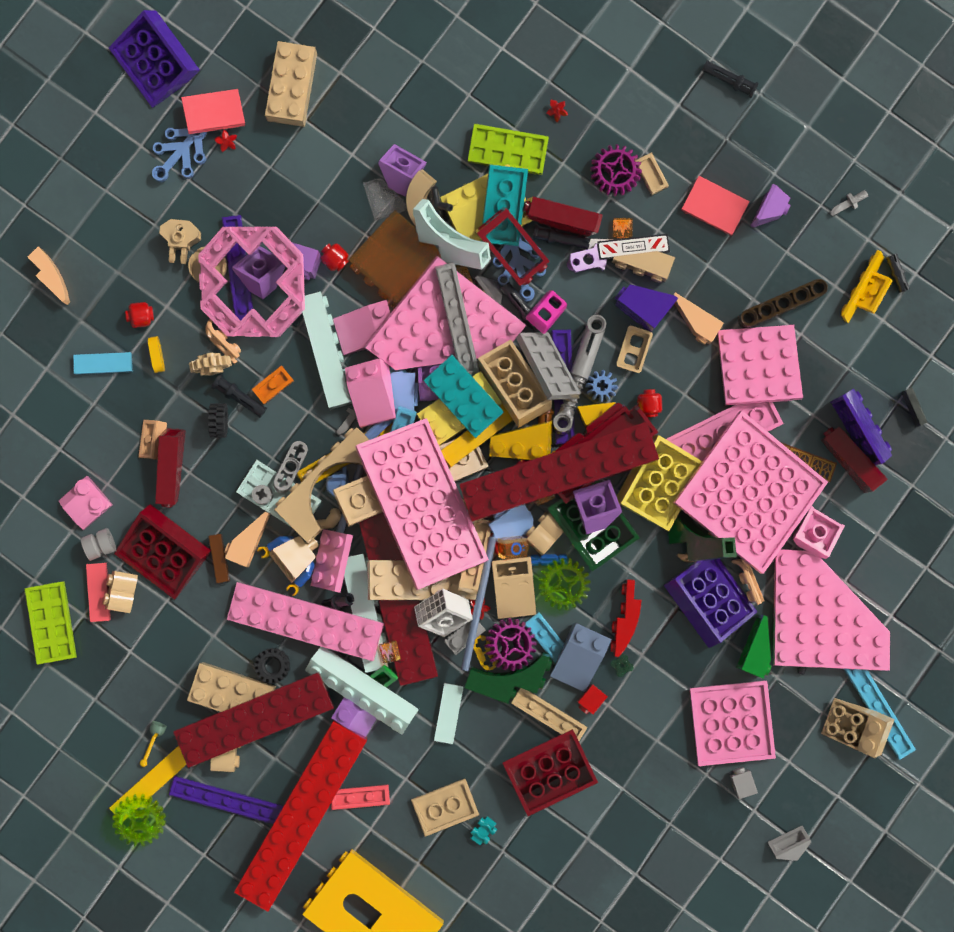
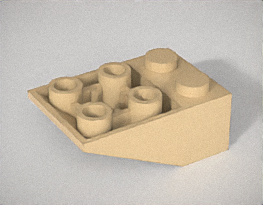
[492,557,536,619]
[821,698,895,758]

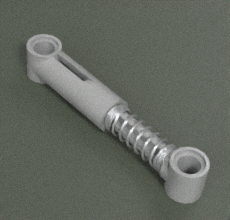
[553,315,606,435]

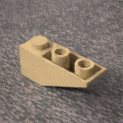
[612,251,675,283]

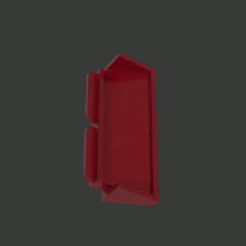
[552,403,658,504]

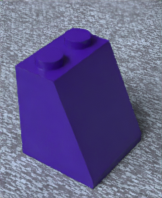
[615,284,678,332]

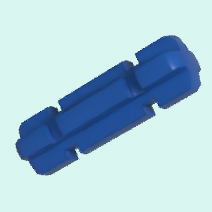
[530,554,568,566]

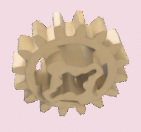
[189,353,232,376]

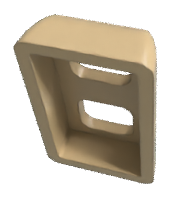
[617,326,653,373]

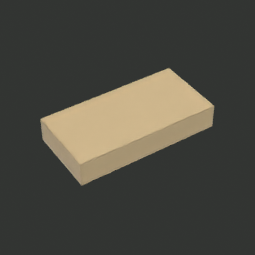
[635,152,669,196]

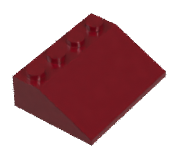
[114,504,211,600]
[502,729,598,816]

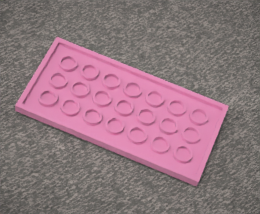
[355,418,489,590]

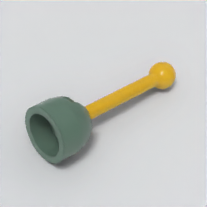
[140,721,167,767]

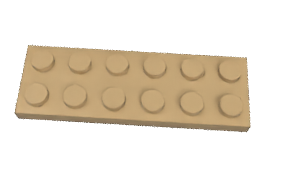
[367,560,477,600]

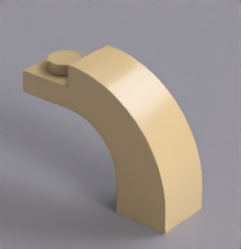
[406,169,437,226]

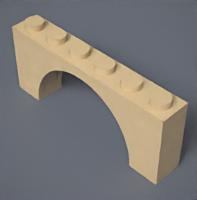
[274,427,369,543]

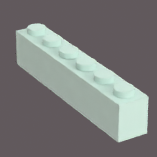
[302,291,352,410]
[344,554,392,673]
[305,647,419,735]

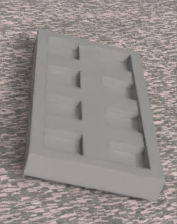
[516,332,581,400]

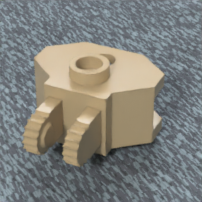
[160,219,201,264]

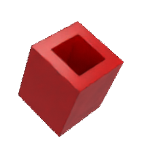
[577,683,608,714]

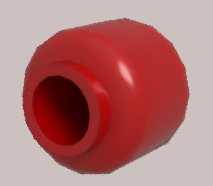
[321,243,349,272]
[125,302,154,328]
[637,389,662,417]

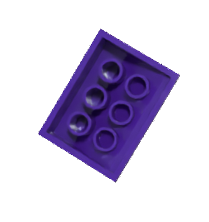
[109,10,200,108]
[830,389,892,466]
[664,559,757,648]

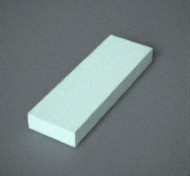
[434,683,463,744]

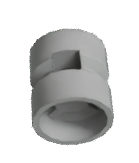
[81,528,116,561]

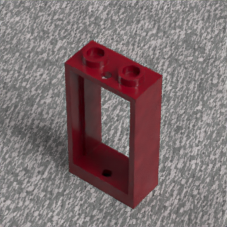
[474,206,550,286]

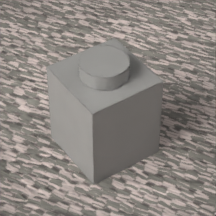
[729,767,758,799]

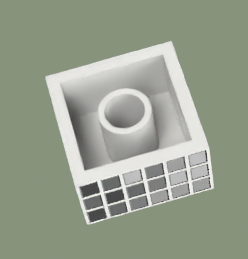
[414,589,473,637]

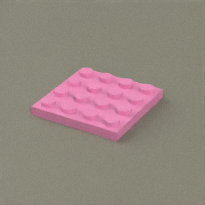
[717,325,803,405]
[689,680,776,766]

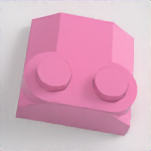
[59,476,113,530]
[793,506,844,559]

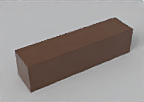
[209,534,230,583]

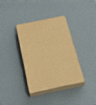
[411,778,479,836]

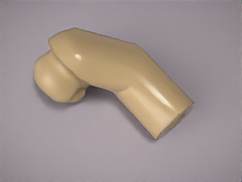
[316,508,341,529]

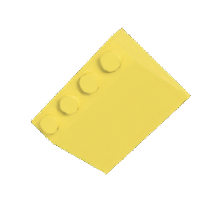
[440,164,533,241]
[617,435,703,531]

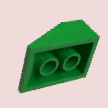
[736,614,772,679]

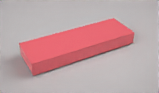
[86,563,111,622]
[331,785,390,810]

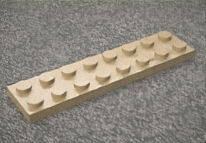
[333,439,488,527]

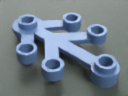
[152,128,207,182]
[493,235,546,302]

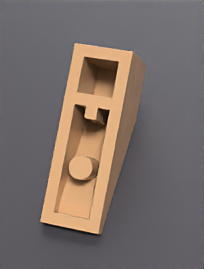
[674,292,724,345]
[224,512,271,567]

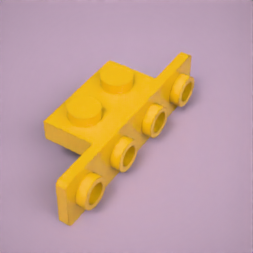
[841,250,892,323]

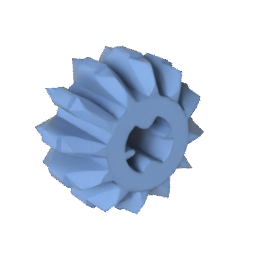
[585,370,618,403]

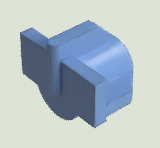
[326,467,349,497]

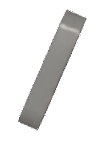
[273,441,308,493]

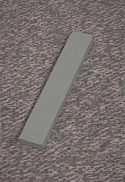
[435,262,479,375]

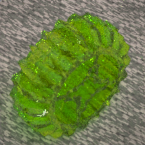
[538,558,591,610]
[112,794,166,847]

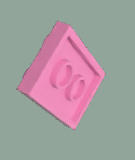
[310,529,353,592]

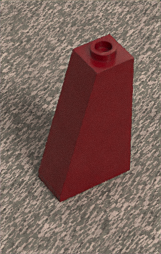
[523,196,603,237]
[821,427,888,493]
[155,428,186,507]

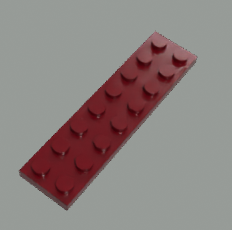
[173,672,334,768]

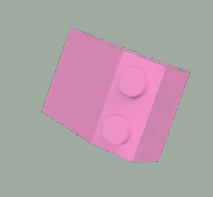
[333,300,391,355]
[345,358,396,428]

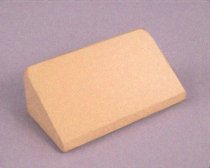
[139,420,167,460]

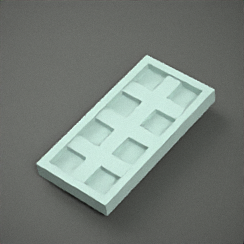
[236,460,322,527]

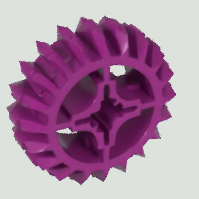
[590,144,642,196]
[484,618,537,671]

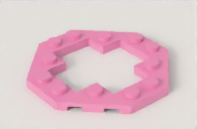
[198,227,305,337]

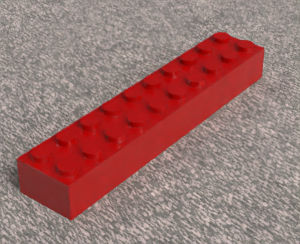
[234,720,367,912]

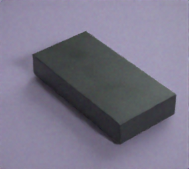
[901,387,927,427]

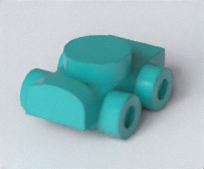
[470,816,497,845]

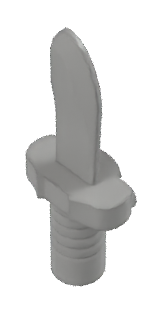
[831,190,868,216]
[337,408,357,434]

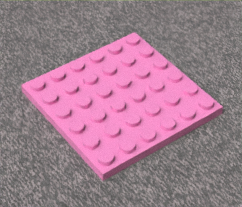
[673,411,828,574]

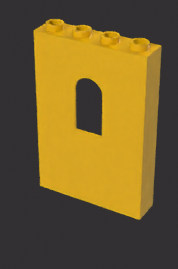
[302,849,444,932]

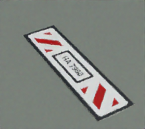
[597,234,670,260]

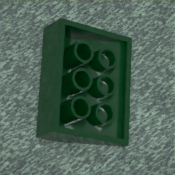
[547,480,640,572]

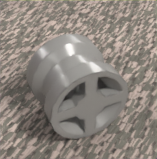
[252,485,273,505]

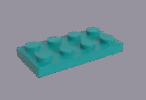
[480,164,528,246]
[423,355,504,438]

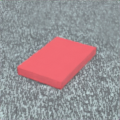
[181,89,245,134]
[681,176,750,236]

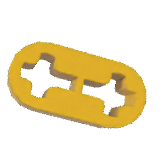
[148,336,165,373]
[473,635,497,670]

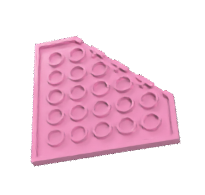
[365,256,526,370]
[773,550,890,671]

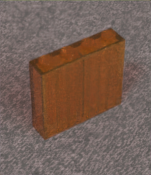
[349,210,448,309]

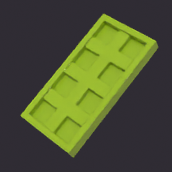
[468,124,549,175]
[25,581,77,664]

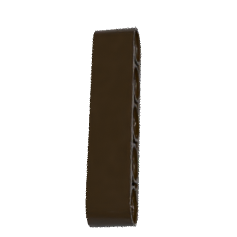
[738,279,828,328]

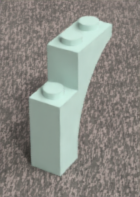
[413,199,491,270]

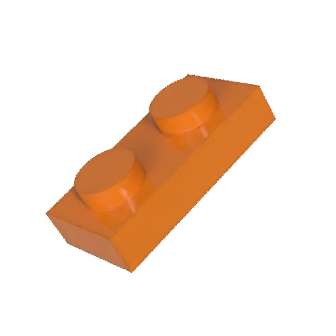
[252,365,294,405]

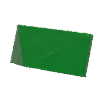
[369,665,398,687]

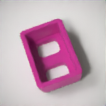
[526,290,567,334]

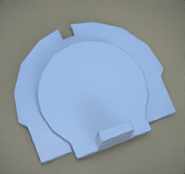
[390,371,420,414]
[488,505,533,547]

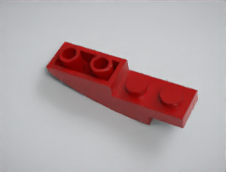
[610,579,642,657]

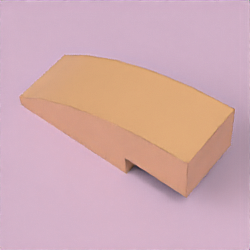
[28,246,70,305]

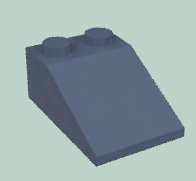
[550,623,612,692]

